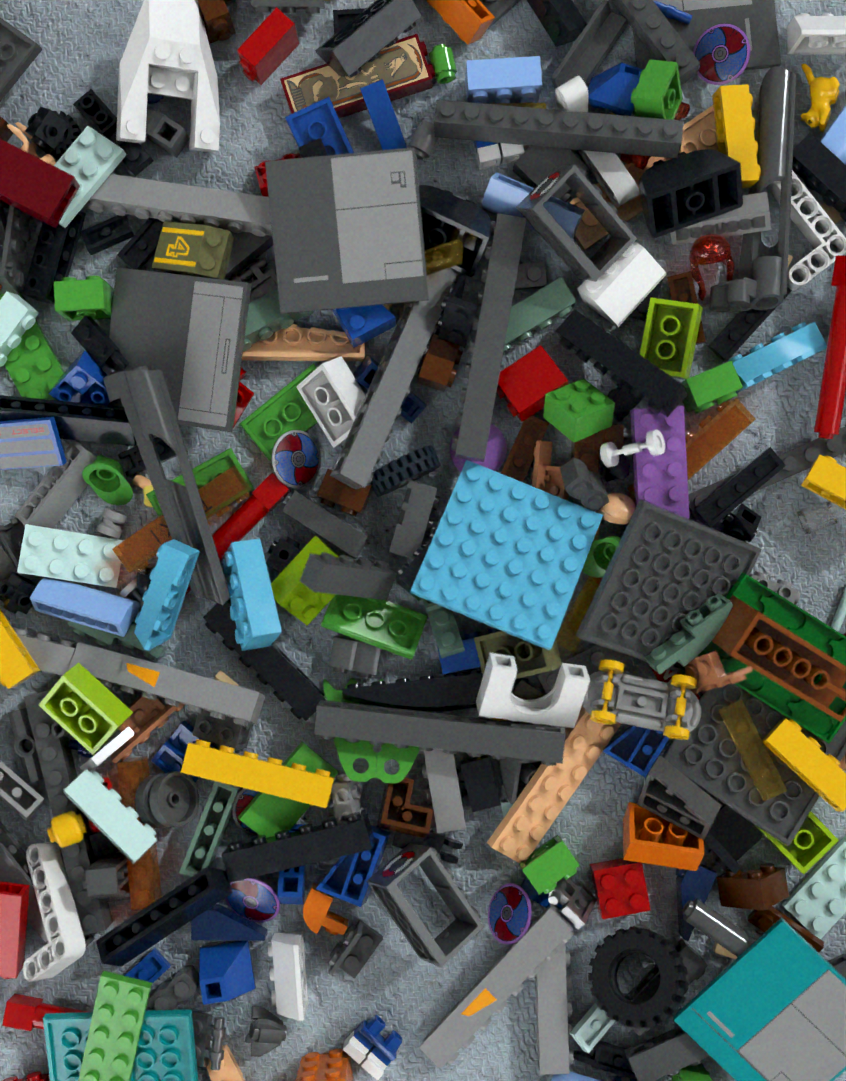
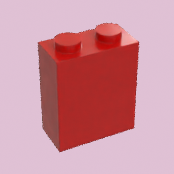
[237,7,299,85]
[496,345,569,422]

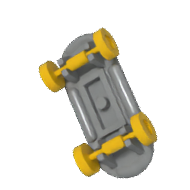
[582,660,701,740]

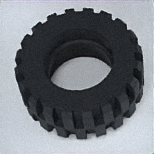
[588,927,688,1028]

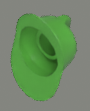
[82,454,133,506]
[582,536,621,578]

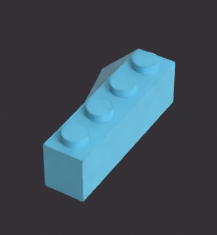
[728,322,827,393]
[134,539,200,651]

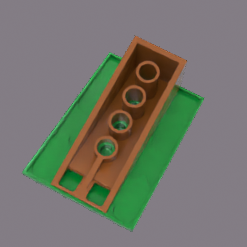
[696,572,846,743]

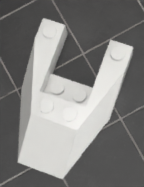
[116,0,220,153]

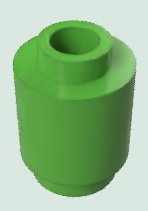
[429,44,457,84]

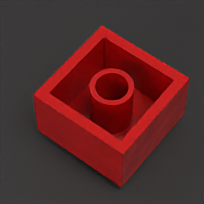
[590,858,651,919]

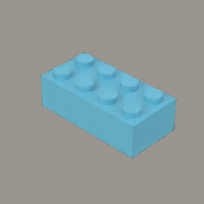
[220,539,282,651]

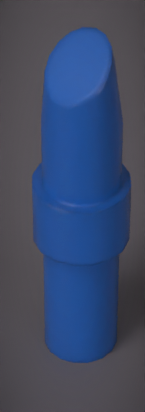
[654,0,693,25]

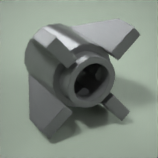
[245,1006,287,1057]

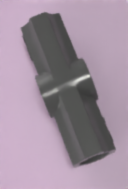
[8,708,44,783]

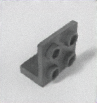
[193,710,253,750]
[328,920,383,979]

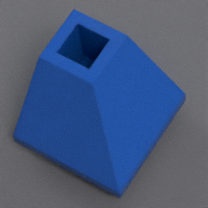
[588,63,643,116]
[49,351,110,405]
[199,941,256,1005]

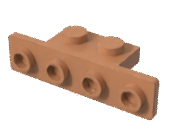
[531,440,569,501]
[684,651,753,694]
[111,693,185,764]

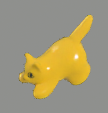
[800,63,840,132]

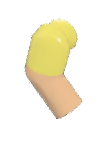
[132,474,154,508]

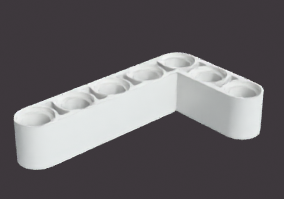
[555,75,640,207]
[766,170,846,291]
[23,843,86,981]

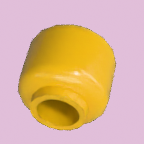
[47,811,87,848]

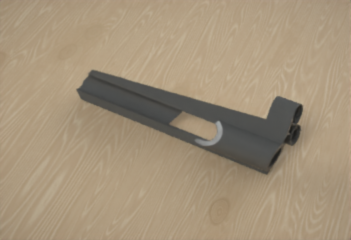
[709,66,796,312]
[103,366,230,606]

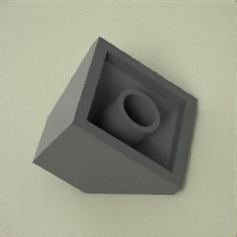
[499,757,542,804]

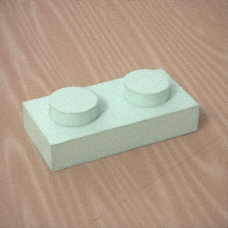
[570,1000,616,1053]

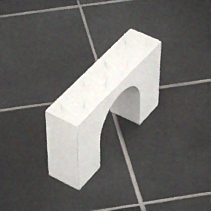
[476,653,590,728]

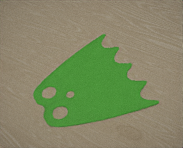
[323,678,433,783]

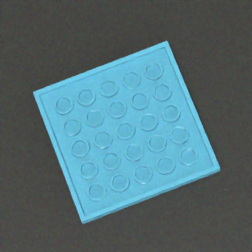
[410,460,603,651]

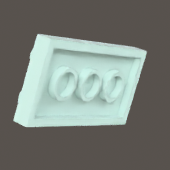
[54,125,127,228]
[17,524,125,588]
[781,835,846,939]

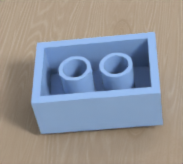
[465,56,542,107]

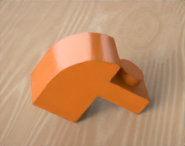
[303,882,349,936]

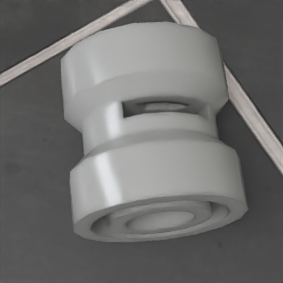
[96,508,128,539]

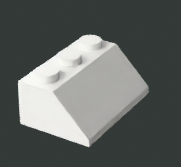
[787,13,846,54]
[578,242,667,327]
[296,356,366,448]
[268,931,309,1021]

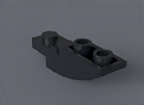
[73,89,154,176]

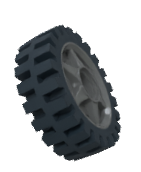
[370,445,441,497]

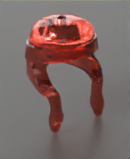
[689,234,735,301]

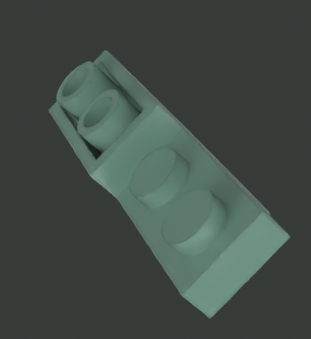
[644,593,733,674]
[422,598,465,658]
[67,621,168,660]

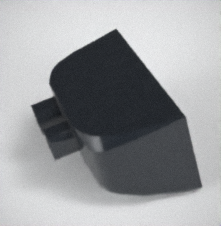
[638,149,743,238]
[419,185,492,277]

